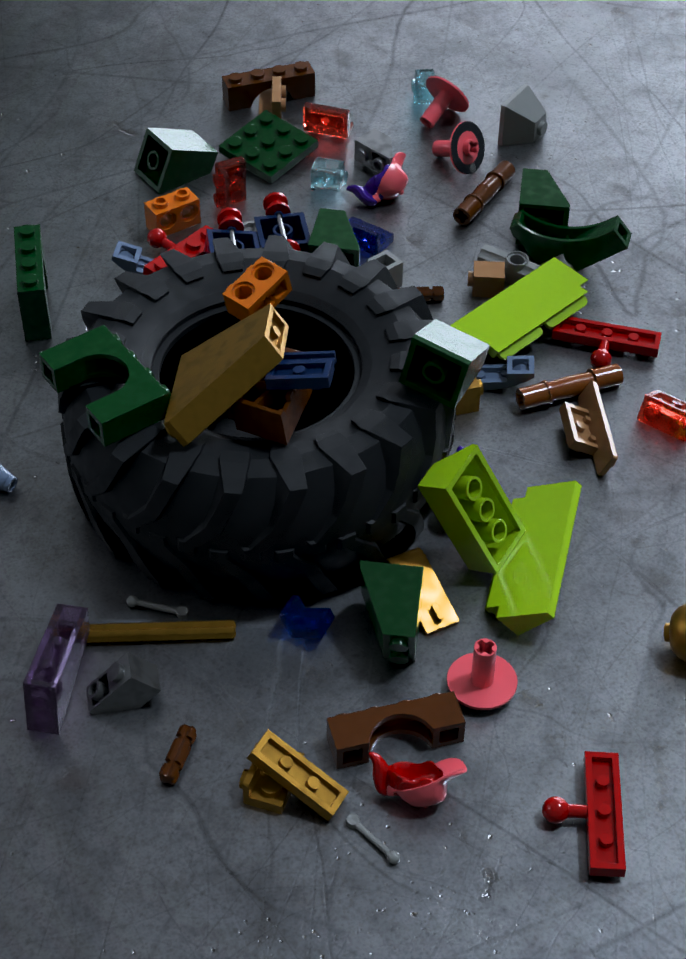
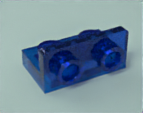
[349,216,394,255]

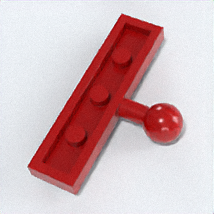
[143,225,213,275]
[552,317,662,369]
[542,751,626,877]

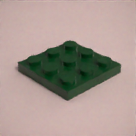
[219,110,318,184]

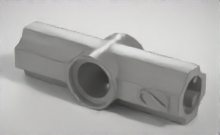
[477,244,541,284]

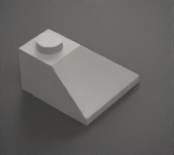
[498,84,548,146]

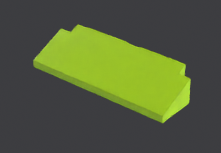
[450,257,588,360]
[485,480,582,636]

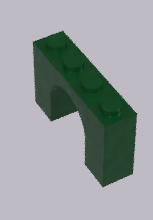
[14,224,52,341]
[39,325,171,447]

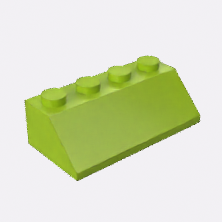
[418,444,526,574]

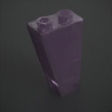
[23,604,90,735]

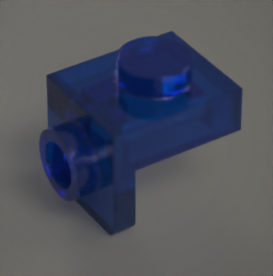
[279,595,335,639]

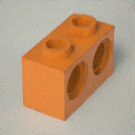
[144,187,201,236]
[222,256,292,320]

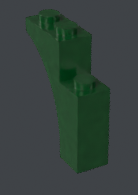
[509,210,632,271]

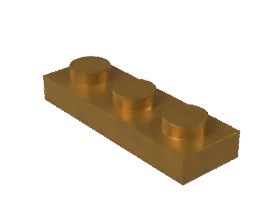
[247,729,349,821]

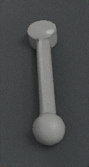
[126,595,189,619]
[346,813,401,864]

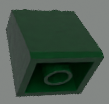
[134,128,218,193]
[515,168,570,244]
[308,208,360,267]
[399,319,490,409]
[360,560,424,664]

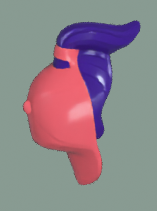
[346,152,408,207]

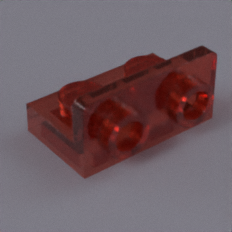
[303,102,354,138]
[212,156,246,210]
[637,389,686,442]

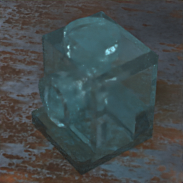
[411,69,435,104]
[311,157,348,192]

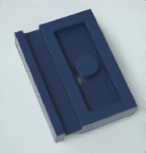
[265,351,337,391]

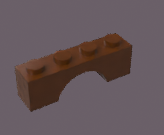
[222,61,315,111]
[327,691,466,769]

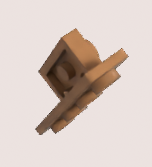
[259,76,286,119]
[559,381,618,476]

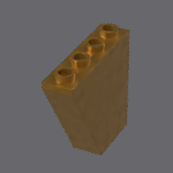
[164,303,289,447]

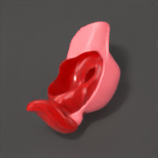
[368,752,467,808]

